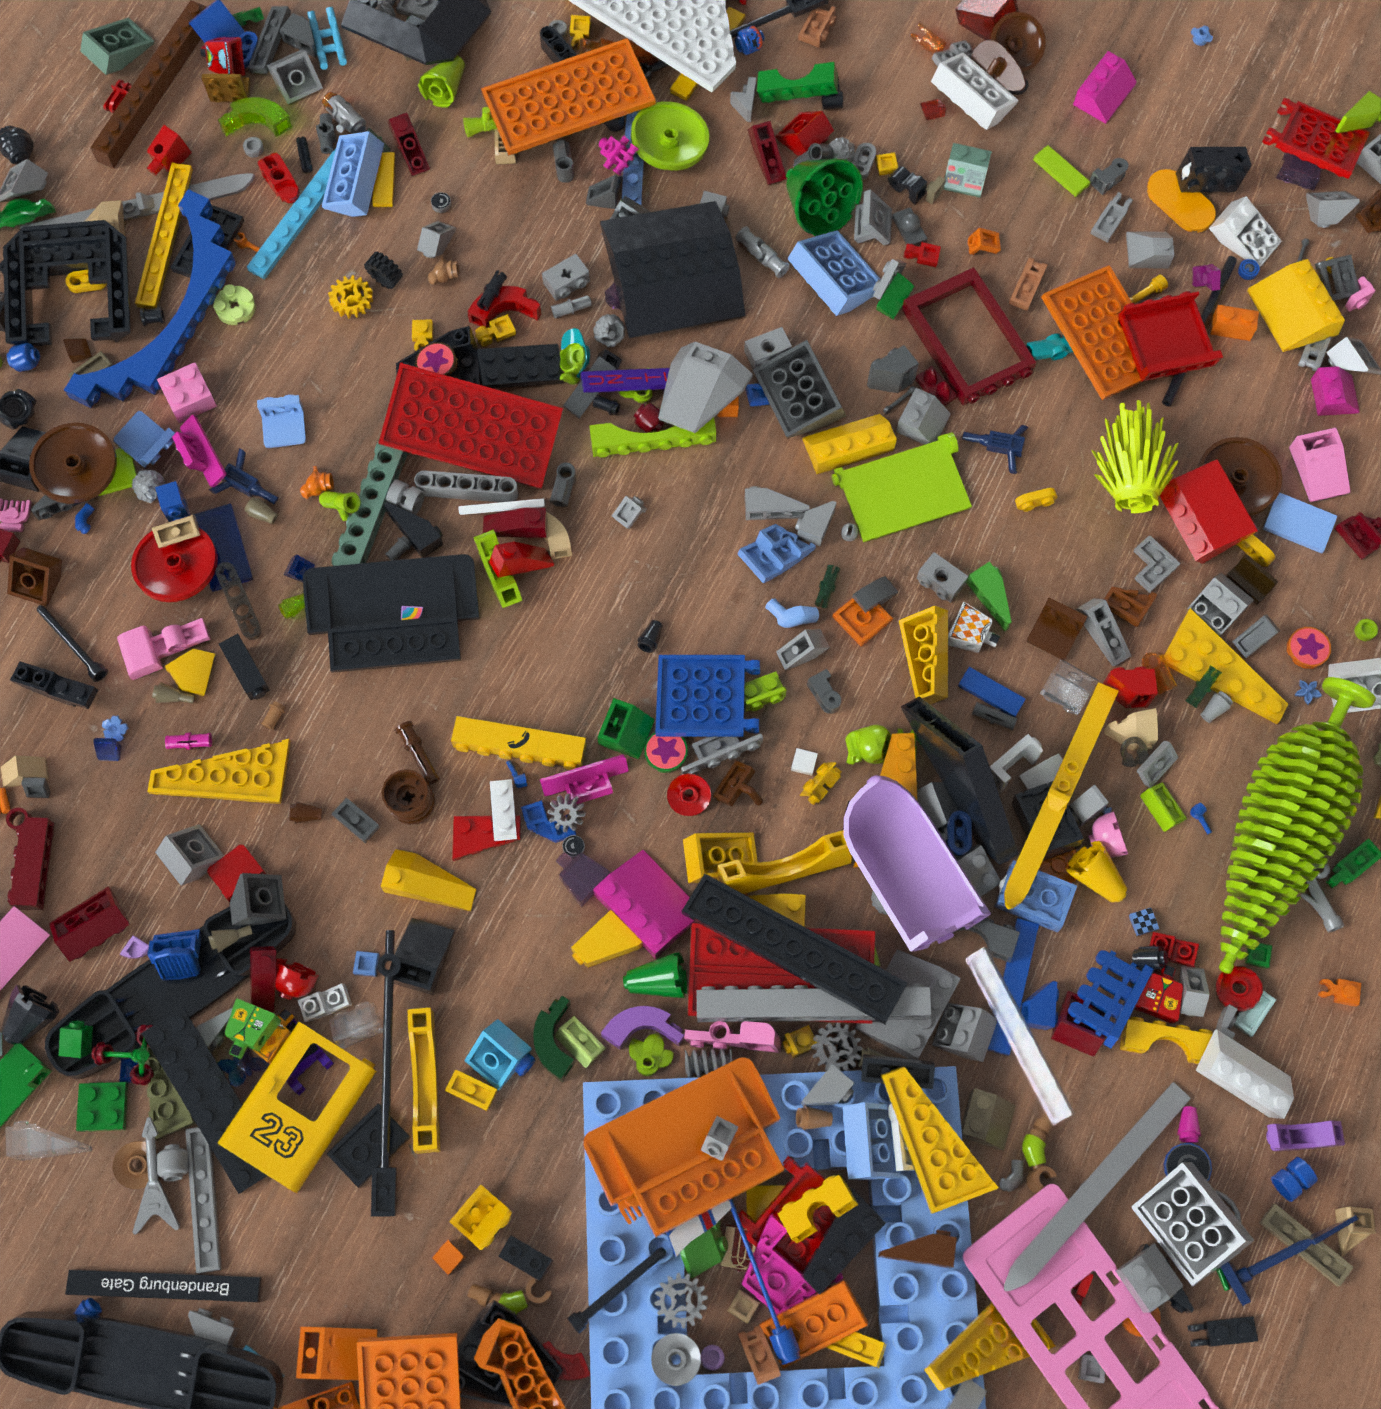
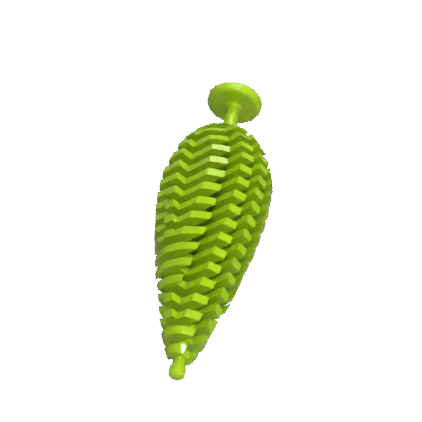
[1219,677,1376,974]

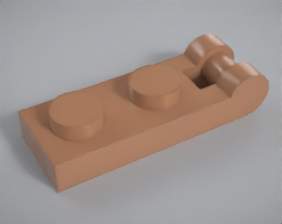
[1009,257,1048,311]
[738,1325,781,1385]

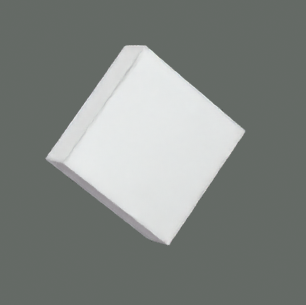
[791,748,818,776]

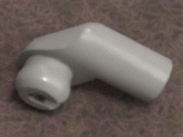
[999,1160,1023,1192]

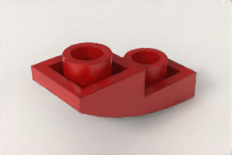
[1149,932,1200,968]

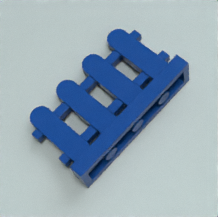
[1068,950,1154,1048]

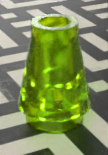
[278,593,305,619]

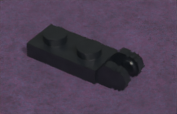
[1187,1316,1258,1347]

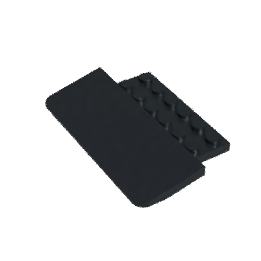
[303,554,480,673]

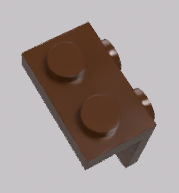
[1355,189,1381,233]

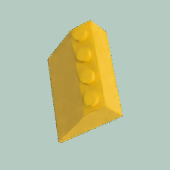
[1247,259,1345,352]

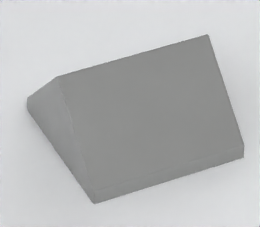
[917,782,961,831]

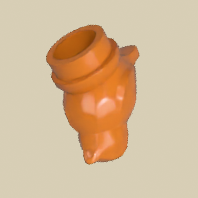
[300,466,334,499]

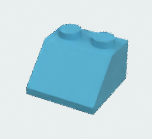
[464,1019,532,1091]

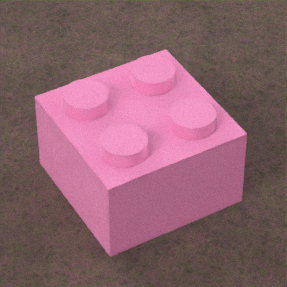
[157,362,217,423]

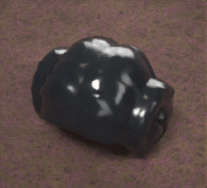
[0,125,34,165]
[0,389,37,430]

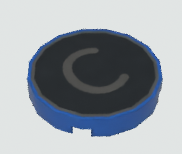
[1163,1143,1212,1181]

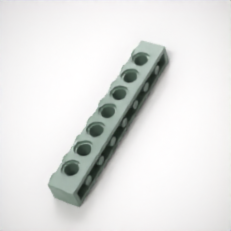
[331,442,408,566]

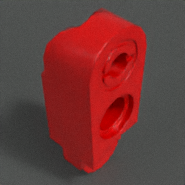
[258,153,300,204]

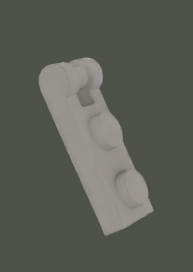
[1298,337,1331,371]

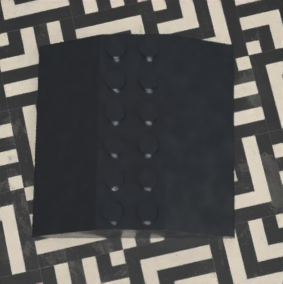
[600,201,745,339]

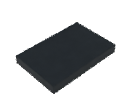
[327,1103,411,1188]

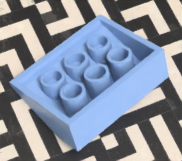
[788,230,881,316]

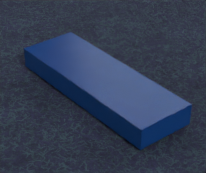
[958,667,1026,717]

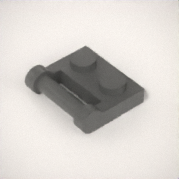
[1315,254,1359,301]

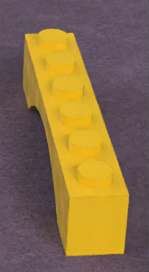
[718,830,852,894]
[407,1007,441,1154]

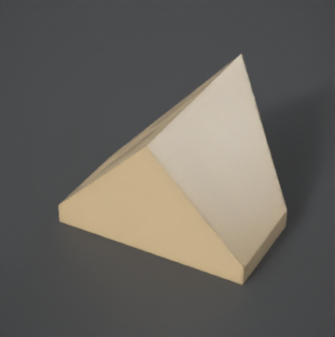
[1335,1207,1375,1257]

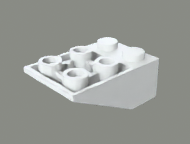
[1209,196,1282,267]

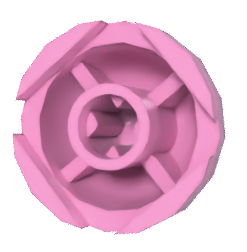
[1089,812,1128,858]

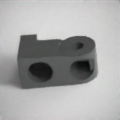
[1089,158,1129,195]
[807,669,841,714]

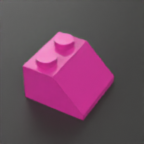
[1311,366,1360,416]

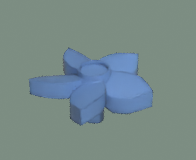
[1295,680,1322,705]

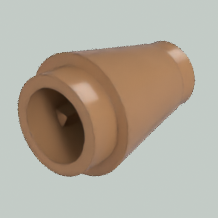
[796,1106,833,1130]

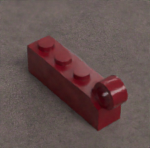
[6,807,55,910]

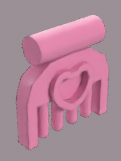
[0,499,32,532]

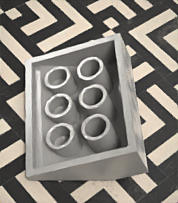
[854,949,961,1060]
[1131,1162,1254,1286]

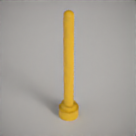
[1130,274,1168,304]

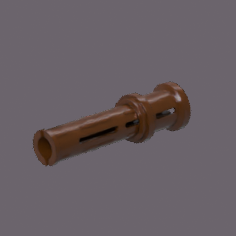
[394,721,440,785]

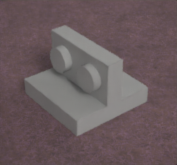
[854,189,892,245]

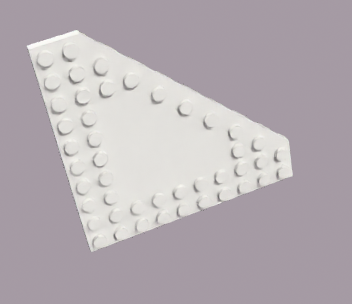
[569,0,736,93]

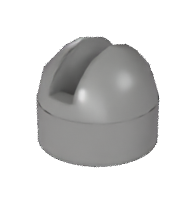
[841,523,858,541]

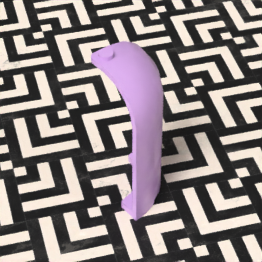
[844,775,991,951]

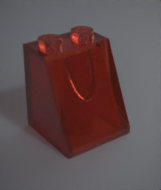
[955,0,1019,40]

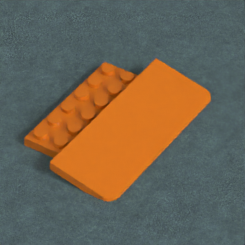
[583,1058,785,1237]

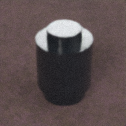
[1132,946,1169,969]

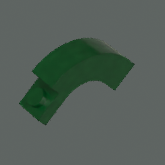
[533,996,575,1082]

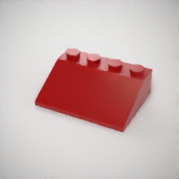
[1160,459,1258,564]

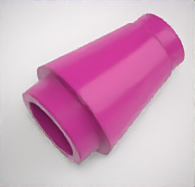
[1177,1106,1201,1143]

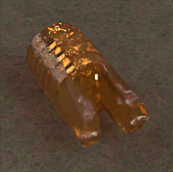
[910,22,946,55]

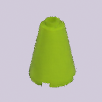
[418,56,465,108]

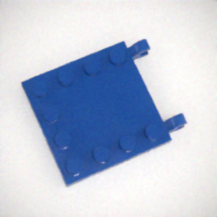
[655,655,760,737]

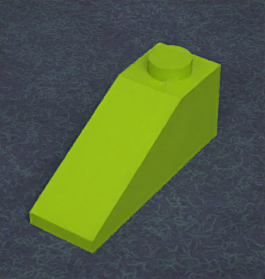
[1335,91,1381,133]

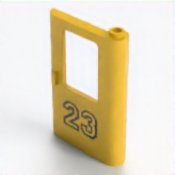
[217,1022,377,1194]

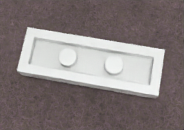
[490,779,517,841]

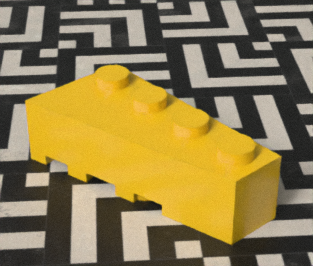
[899,606,948,705]

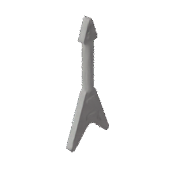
[133,1117,180,1234]

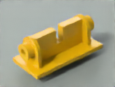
[800,762,842,805]

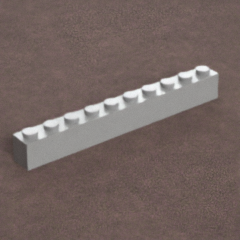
[697,984,931,1022]

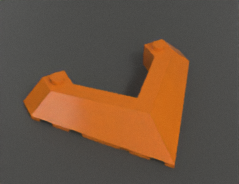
[474,1318,566,1409]

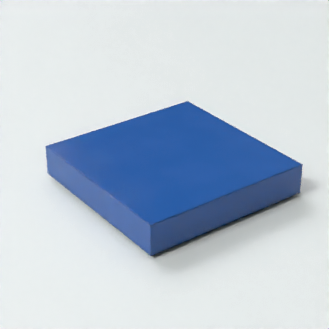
[189,0,245,43]

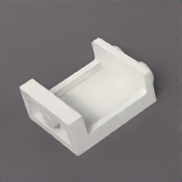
[990,734,1043,794]

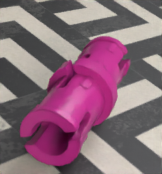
[165,732,212,750]

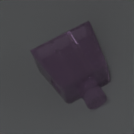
[556,852,610,908]

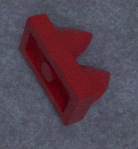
[915,366,957,407]

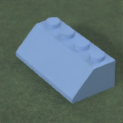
[322,131,384,217]

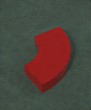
[542,1341,591,1380]

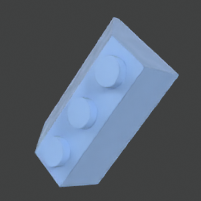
[843,1103,901,1180]

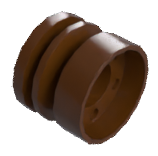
[381,769,435,825]

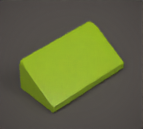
[1140,782,1187,832]

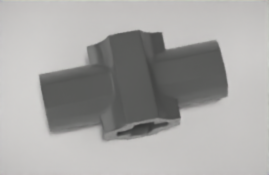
[316,113,337,154]

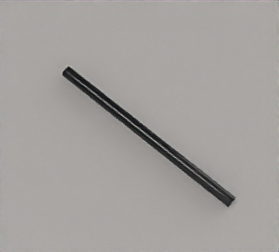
[1162,256,1237,407]

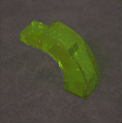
[218,97,292,137]

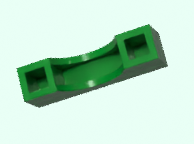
[757,62,838,103]

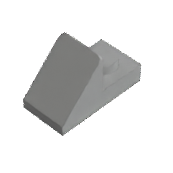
[730,77,756,122]

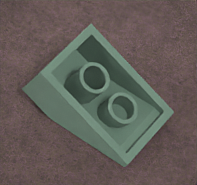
[80,17,154,75]

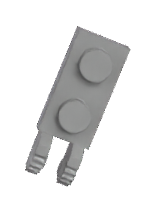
[1090,192,1133,243]

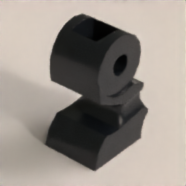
[888,166,928,205]

